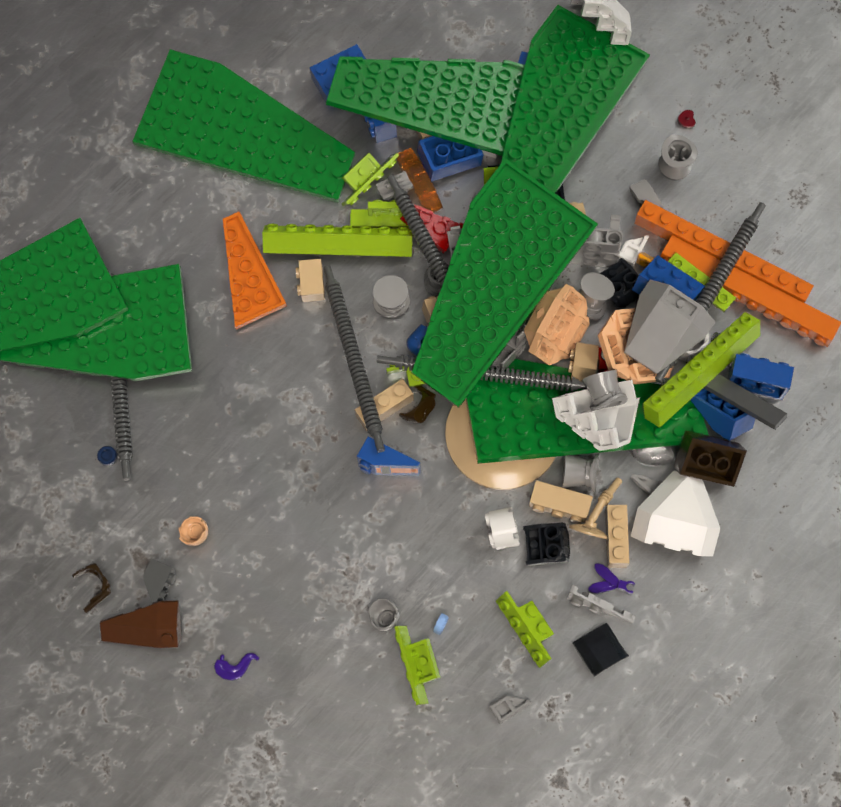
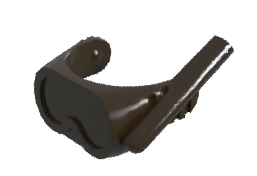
[399,386,436,423]
[72,563,111,613]

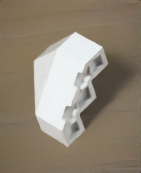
[571,0,632,45]
[552,380,640,451]
[631,470,720,556]

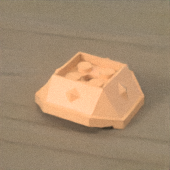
[524,284,590,365]
[598,308,673,384]

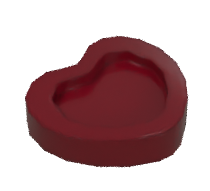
[678,110,696,129]

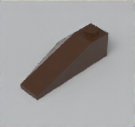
[100,600,182,648]

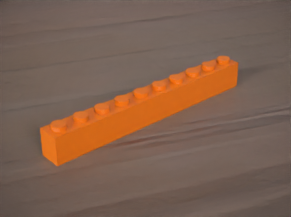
[634,200,814,303]
[660,235,841,347]

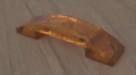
[396,148,443,213]

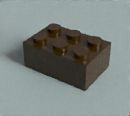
[673,430,747,487]

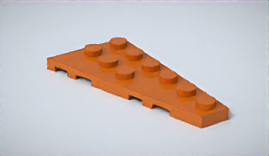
[223,212,287,330]

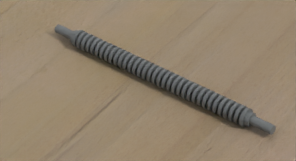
[387,174,448,287]
[655,202,766,383]
[324,265,385,453]
[110,273,133,480]
[377,354,587,392]

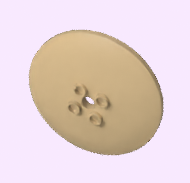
[445,399,556,490]

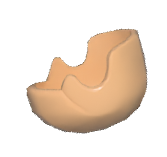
[178,516,209,546]

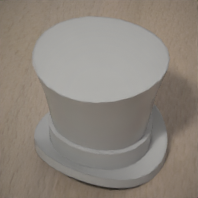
[658,135,698,180]
[578,272,615,320]
[373,275,410,317]
[582,369,628,411]
[562,454,599,493]

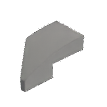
[630,179,663,208]

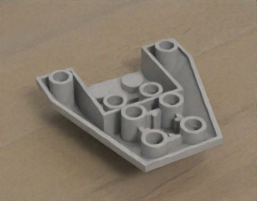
[624,279,715,374]

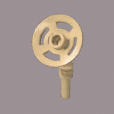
[569,477,622,539]

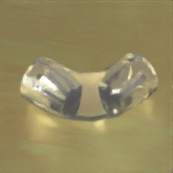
[629,446,674,467]

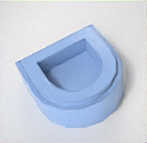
[433,613,449,635]

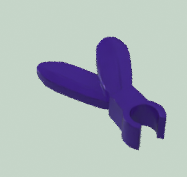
[588,563,635,594]

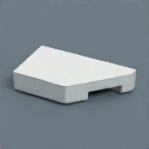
[619,235,649,266]

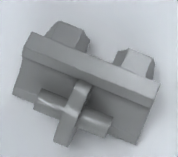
[376,171,414,202]

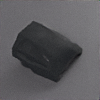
[600,258,639,307]
[523,522,571,566]
[572,623,629,677]

